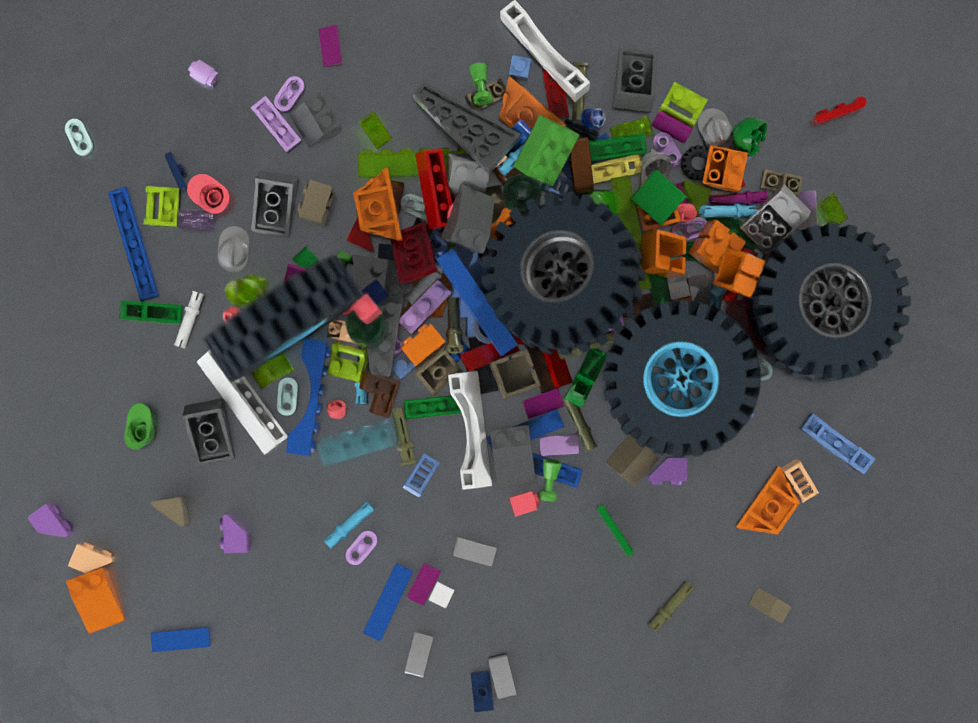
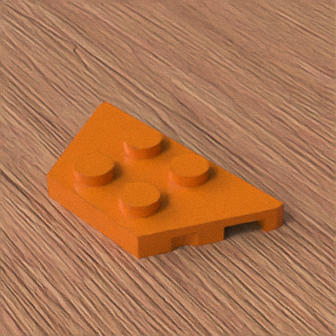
[499,76,566,129]
[353,168,403,241]
[735,466,800,534]

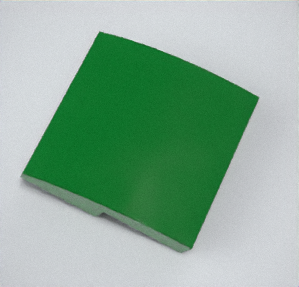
[630,169,687,225]

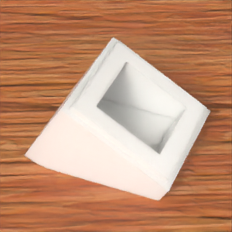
[429,582,454,608]

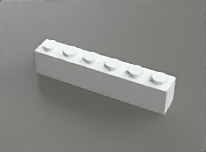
[197,351,288,455]

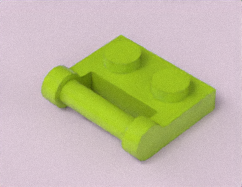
[658,82,708,128]
[143,186,180,227]
[327,341,369,383]

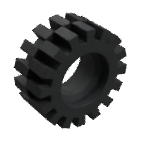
[681,145,709,181]

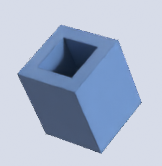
[509,55,531,81]
[392,352,416,379]

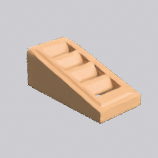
[781,459,819,503]

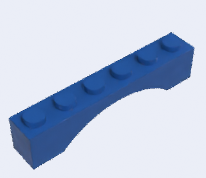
[286,339,331,456]

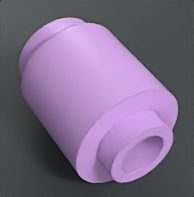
[188,59,218,86]

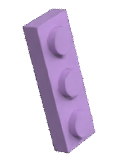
[251,96,302,153]
[400,280,451,335]

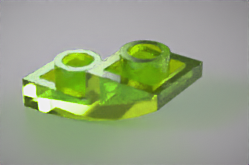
[610,116,654,138]

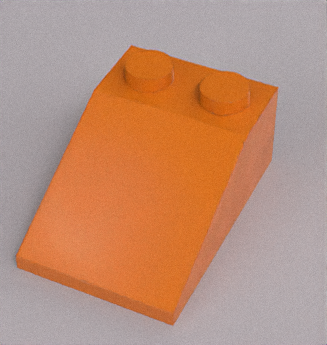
[66,566,125,634]

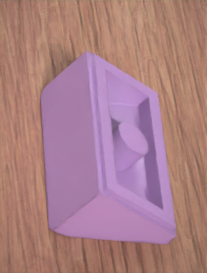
[797,190,818,231]
[539,435,579,456]

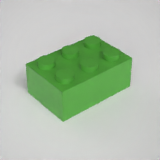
[513,115,579,186]

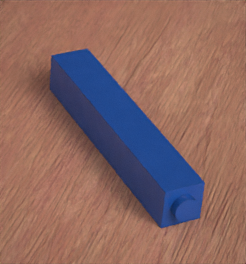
[435,247,518,356]

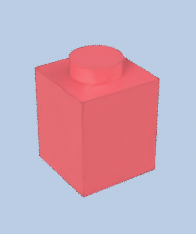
[351,294,382,325]
[510,491,540,517]

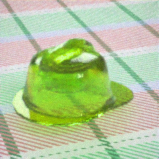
[225,274,266,307]

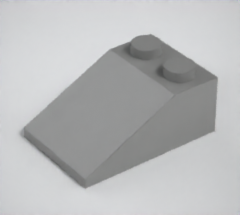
[446,153,489,204]

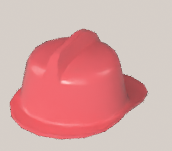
[187,174,230,214]

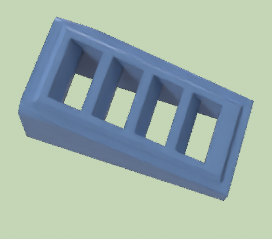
[540,175,581,199]
[403,453,440,497]

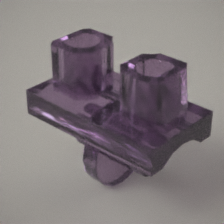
[178,209,214,230]

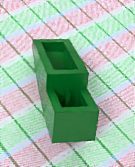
[119,300,182,324]
[565,348,607,408]

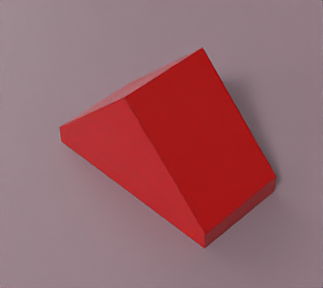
[347,217,375,253]

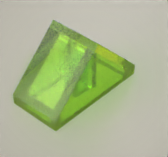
[358,111,392,149]
[682,180,712,218]
[817,192,848,226]
[251,354,294,390]

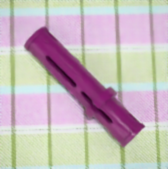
[709,190,768,206]

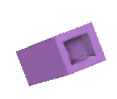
[647,458,687,485]
[27,503,72,537]
[220,514,249,553]

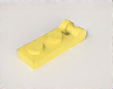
[591,154,642,184]

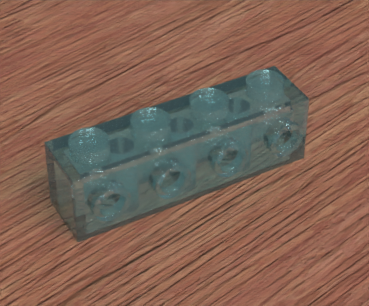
[317,420,398,467]

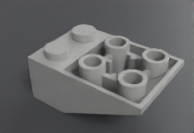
[740,184,811,254]

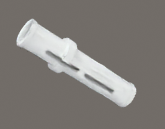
[174,291,204,349]

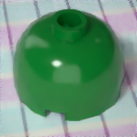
[732,117,768,157]

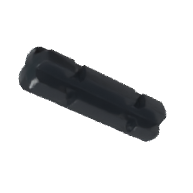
[564,119,599,141]

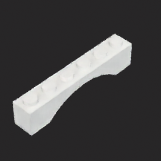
[500,0,590,102]
[448,371,492,490]

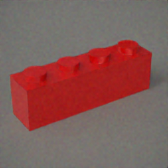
[415,148,452,230]

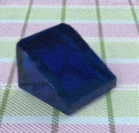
[361,279,389,305]

